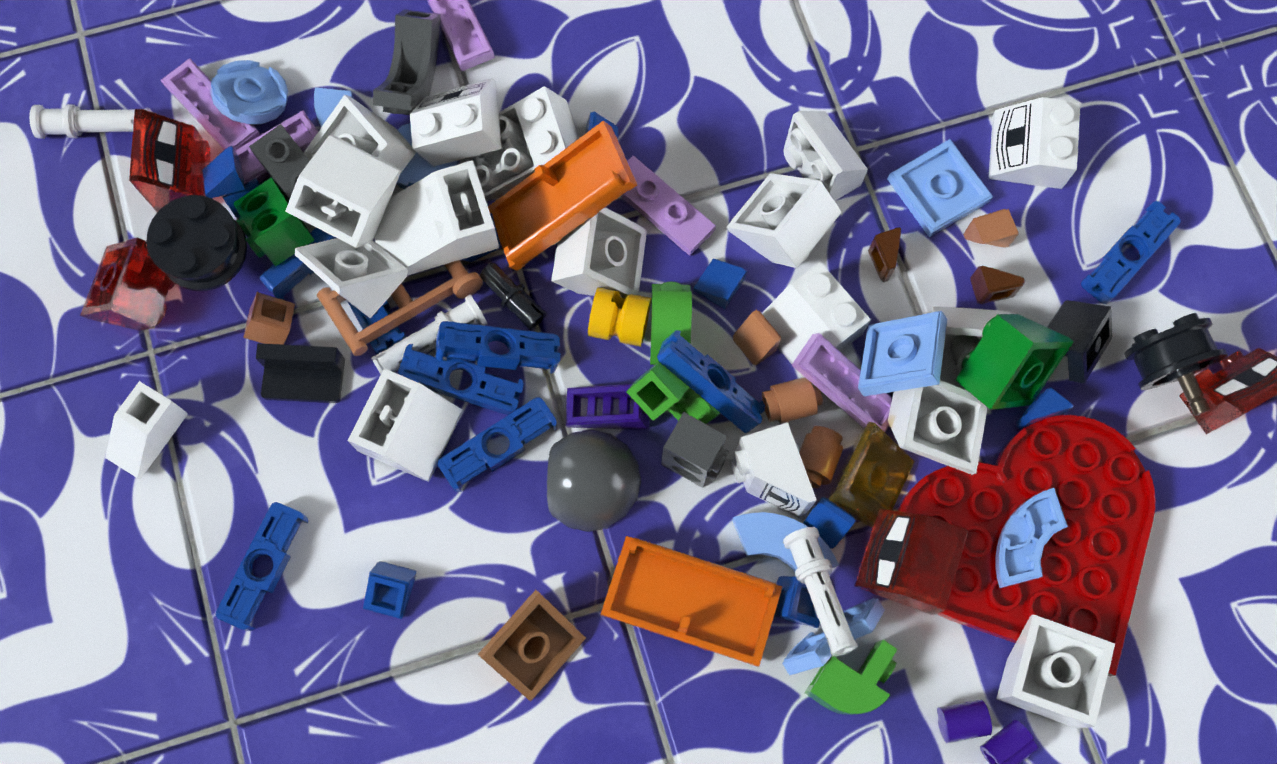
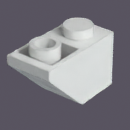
[105,381,188,480]

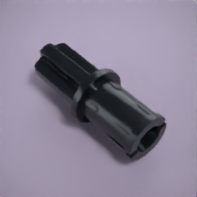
[480,262,547,330]

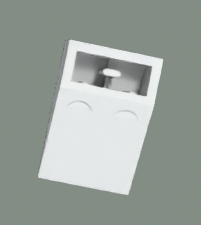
[461,86,579,201]
[374,160,499,276]

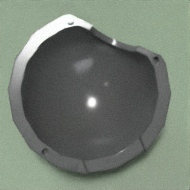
[547,429,641,532]

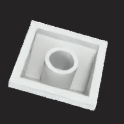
[295,238,408,318]

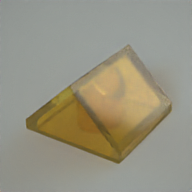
[828,422,915,531]

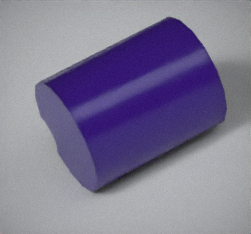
[937,699,992,743]
[980,720,1039,764]

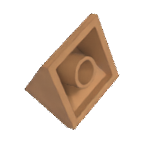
[478,590,586,702]

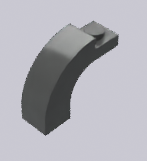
[373,9,440,115]

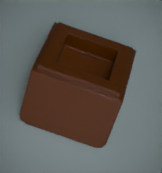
[868,227,901,282]
[970,266,1025,304]

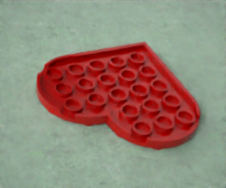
[895,415,1156,676]

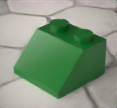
[955,314,1074,410]

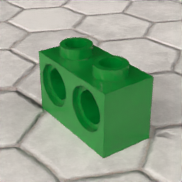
[233,177,314,266]

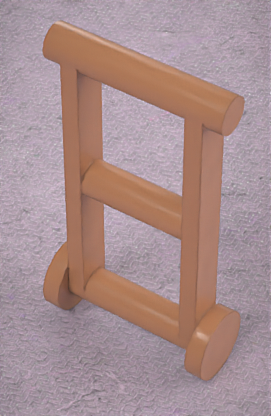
[317,260,483,356]

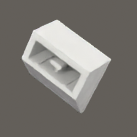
[784,111,868,201]
[285,135,402,248]
[348,368,463,482]

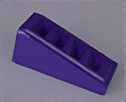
[566,384,650,429]

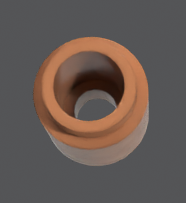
[762,377,823,424]
[799,426,843,488]

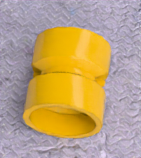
[588,287,651,347]

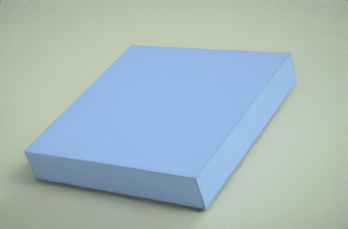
[887,139,993,238]
[858,311,947,396]

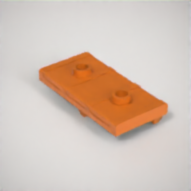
[488,121,637,271]
[600,536,782,667]

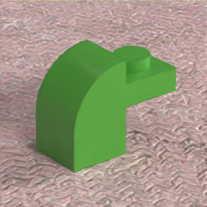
[650,282,692,365]
[626,361,720,424]
[804,640,898,715]

